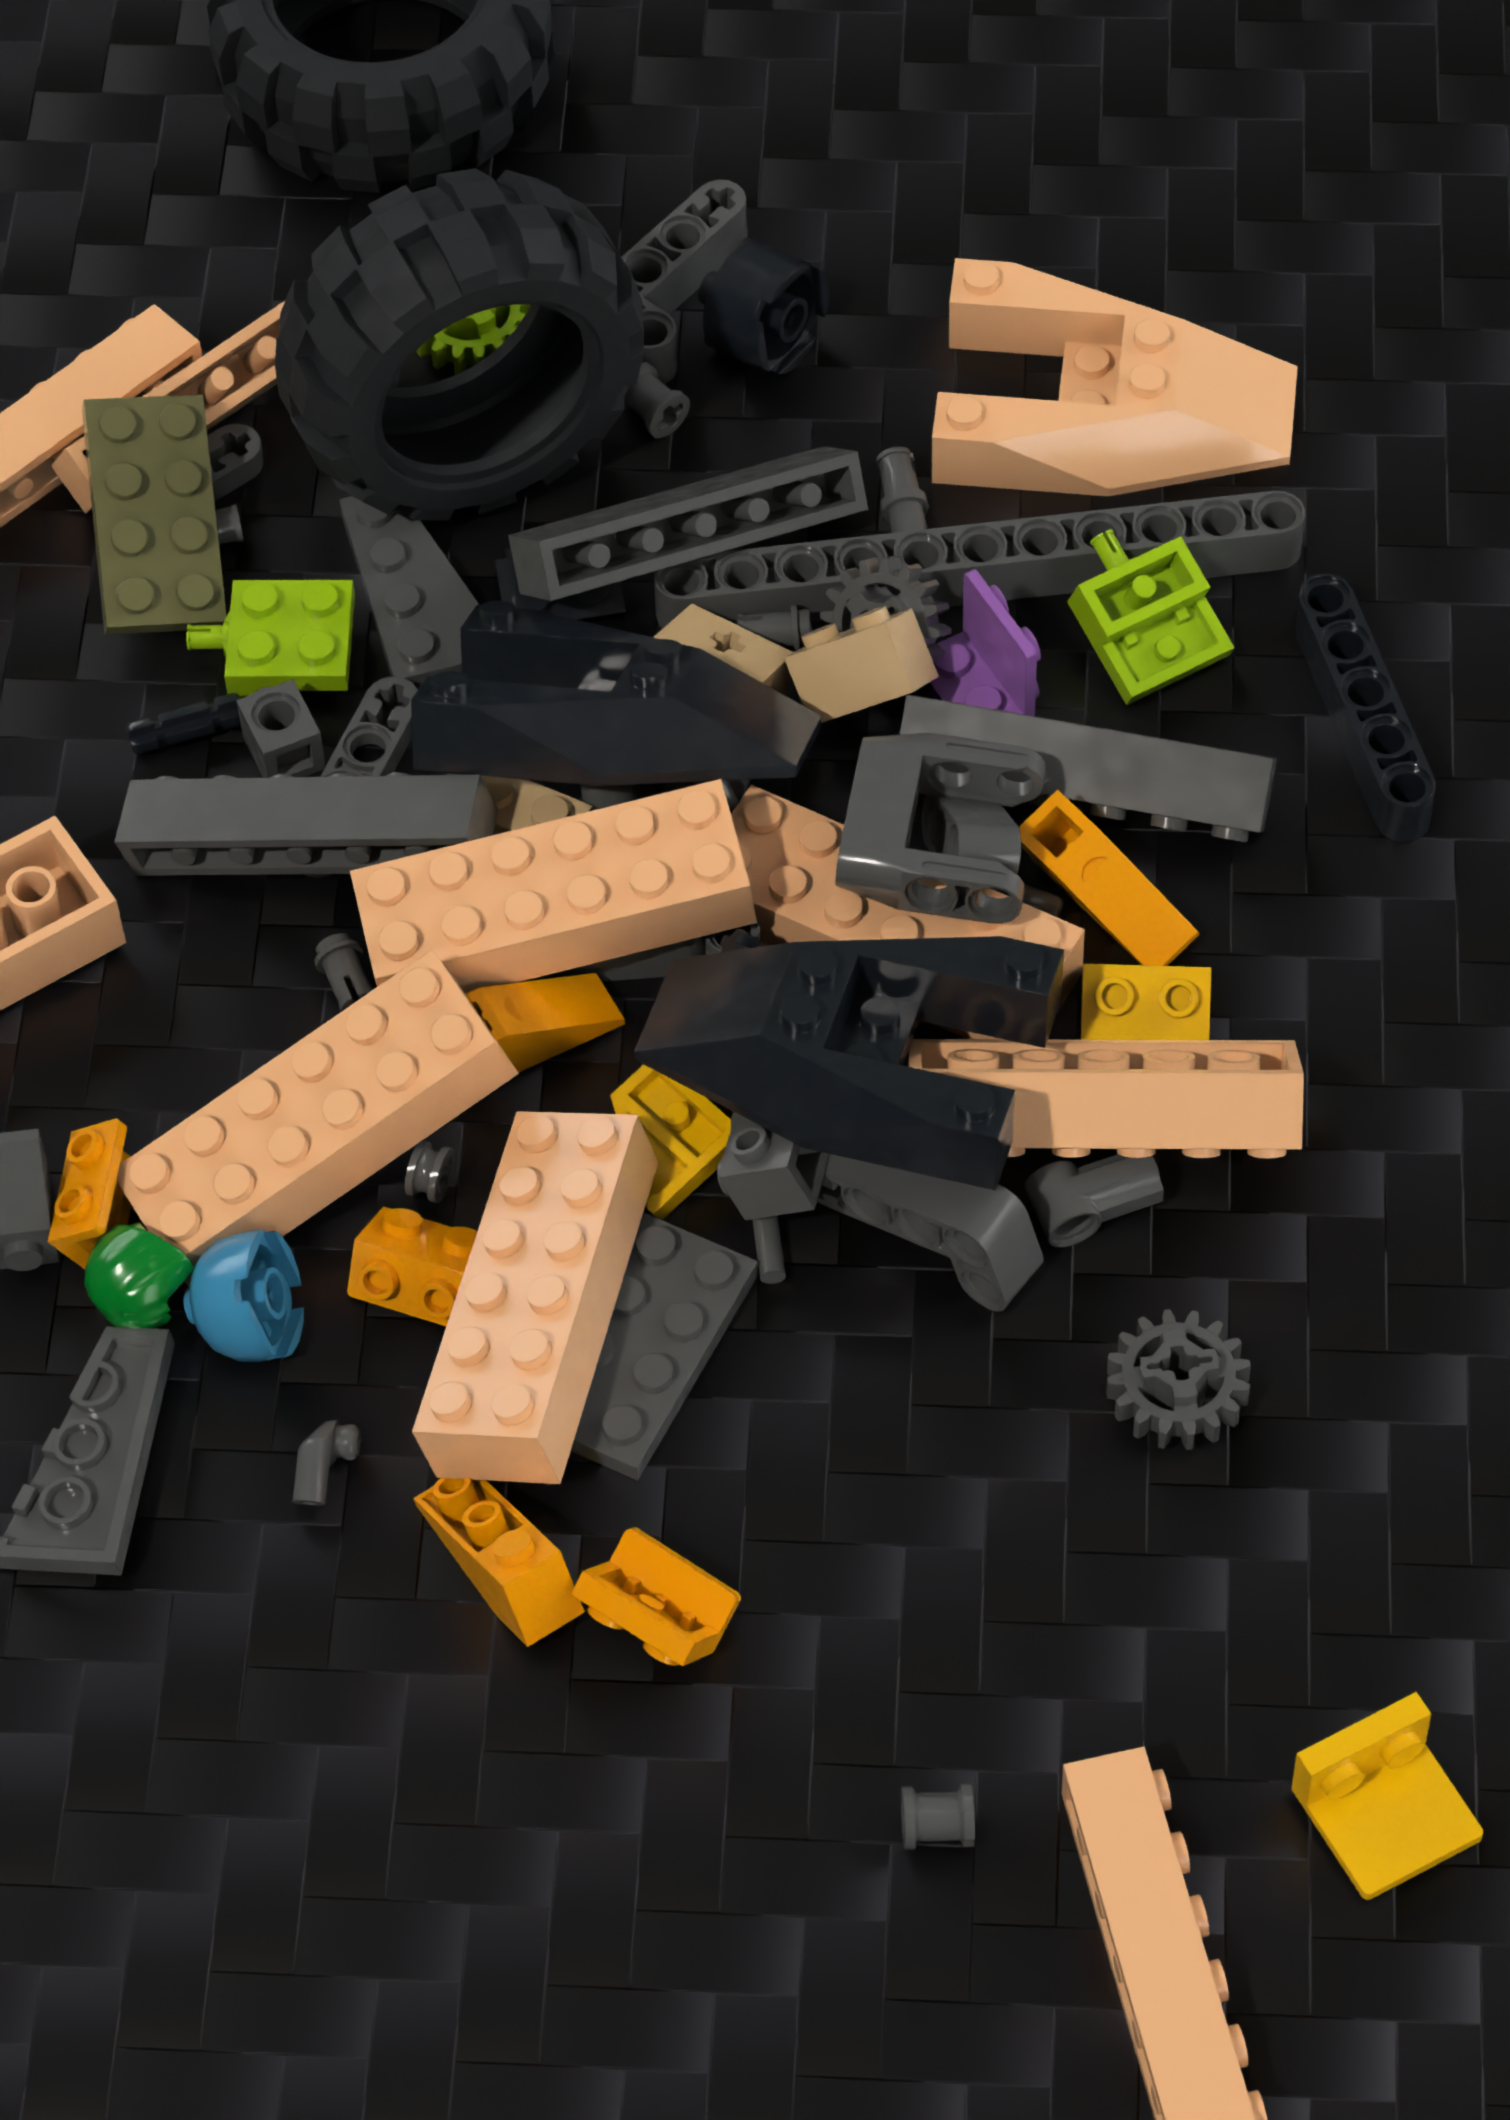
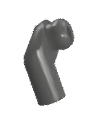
[292,1420,361,1506]

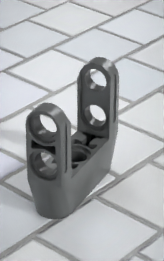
[835,732,1046,924]

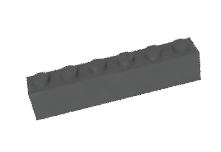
[508,446,868,601]
[900,695,1277,842]
[115,772,498,876]

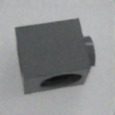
[236,679,326,778]

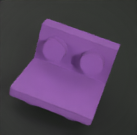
[922,569,1041,716]

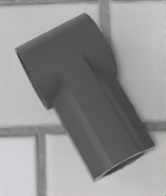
[1023,1154,1164,1248]

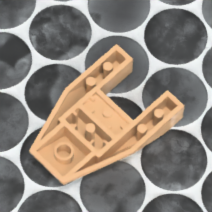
[932,258,1298,496]

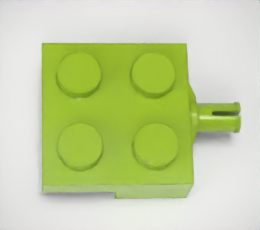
[1067,529,1235,706]
[186,580,355,698]

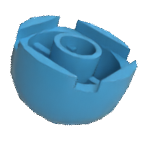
[184,1229,304,1362]

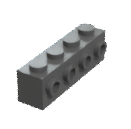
[717,1112,829,1220]

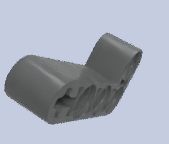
[622,180,748,384]
[817,1154,1044,1312]

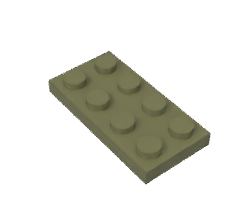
[82,395,226,635]

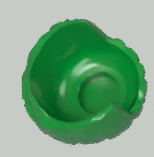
[84,1222,195,1329]

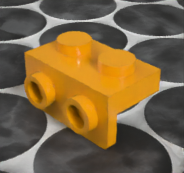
[47,1118,132,1269]
[347,1206,477,1326]
[571,1527,741,1666]

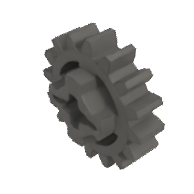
[820,556,951,660]
[1106,1309,1251,1450]

